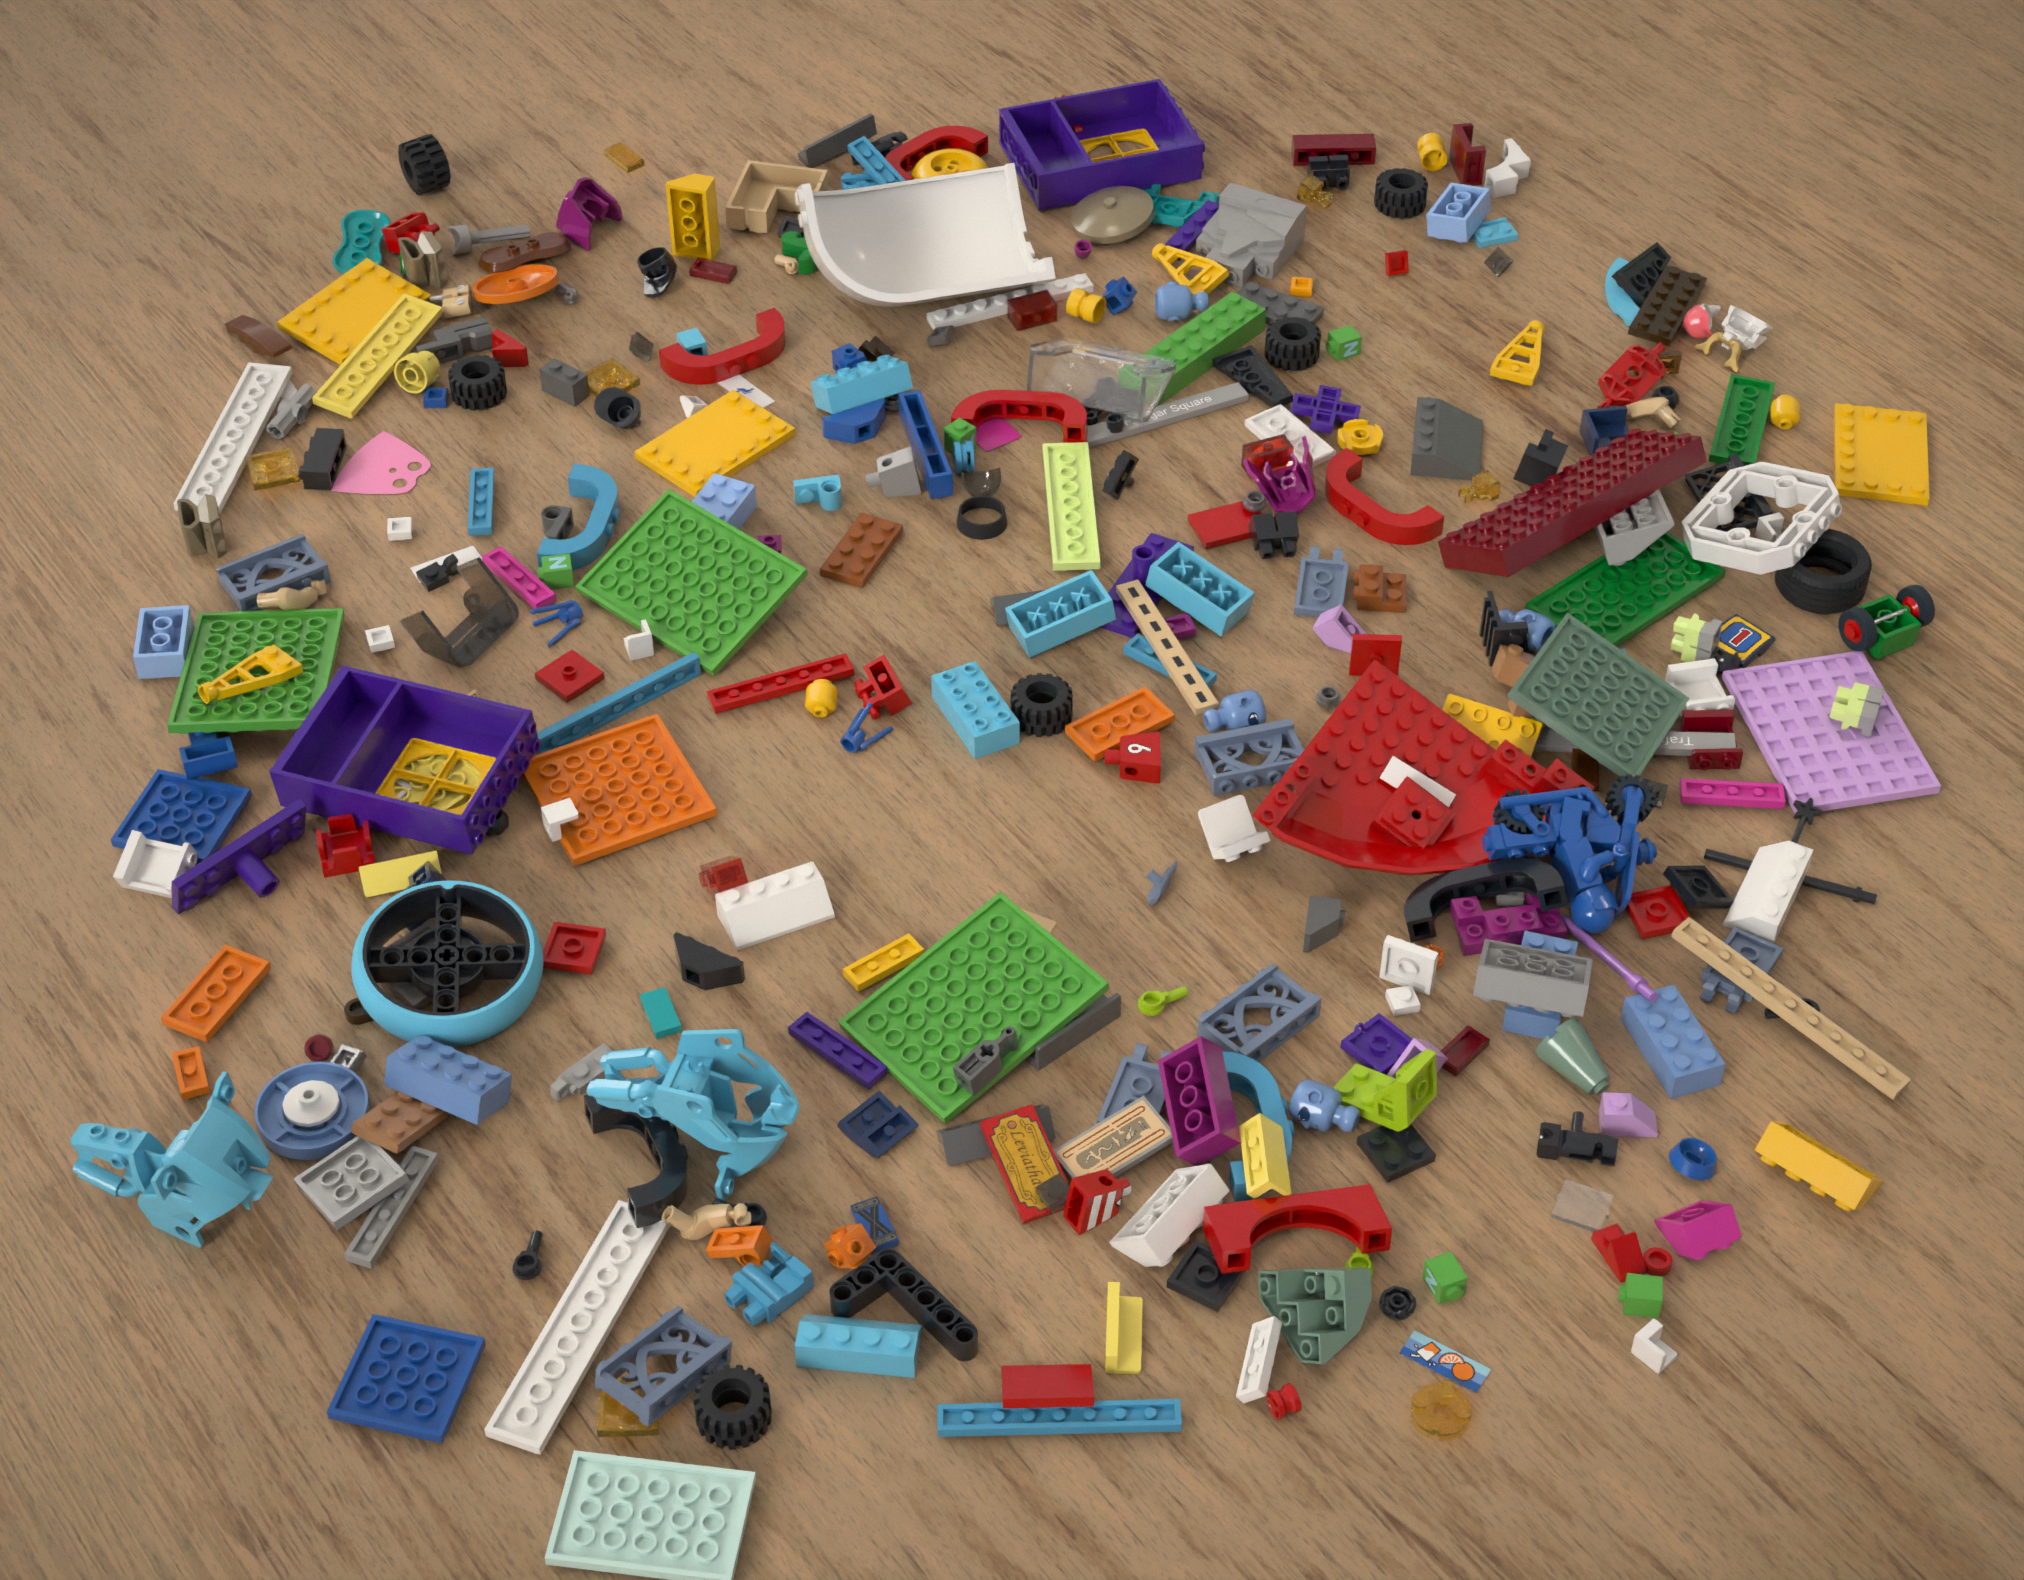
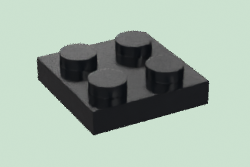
[1663,865,1734,909]
[1357,1124,1436,1183]
[1167,1240,1246,1312]

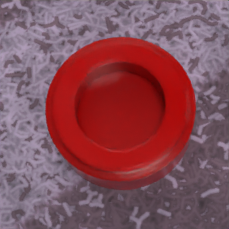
[1643,1247,1673,1277]

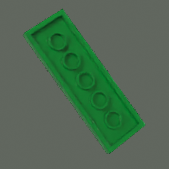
[1708,374,1775,466]

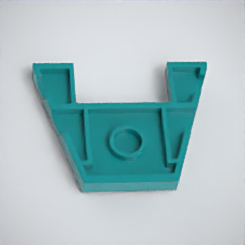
[1143,184,1221,227]

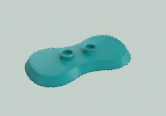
[332,210,391,275]

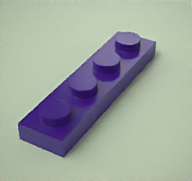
[1164,200,1219,260]
[788,1012,887,1090]

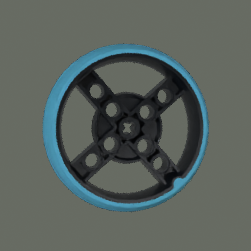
[351,880,543,1047]

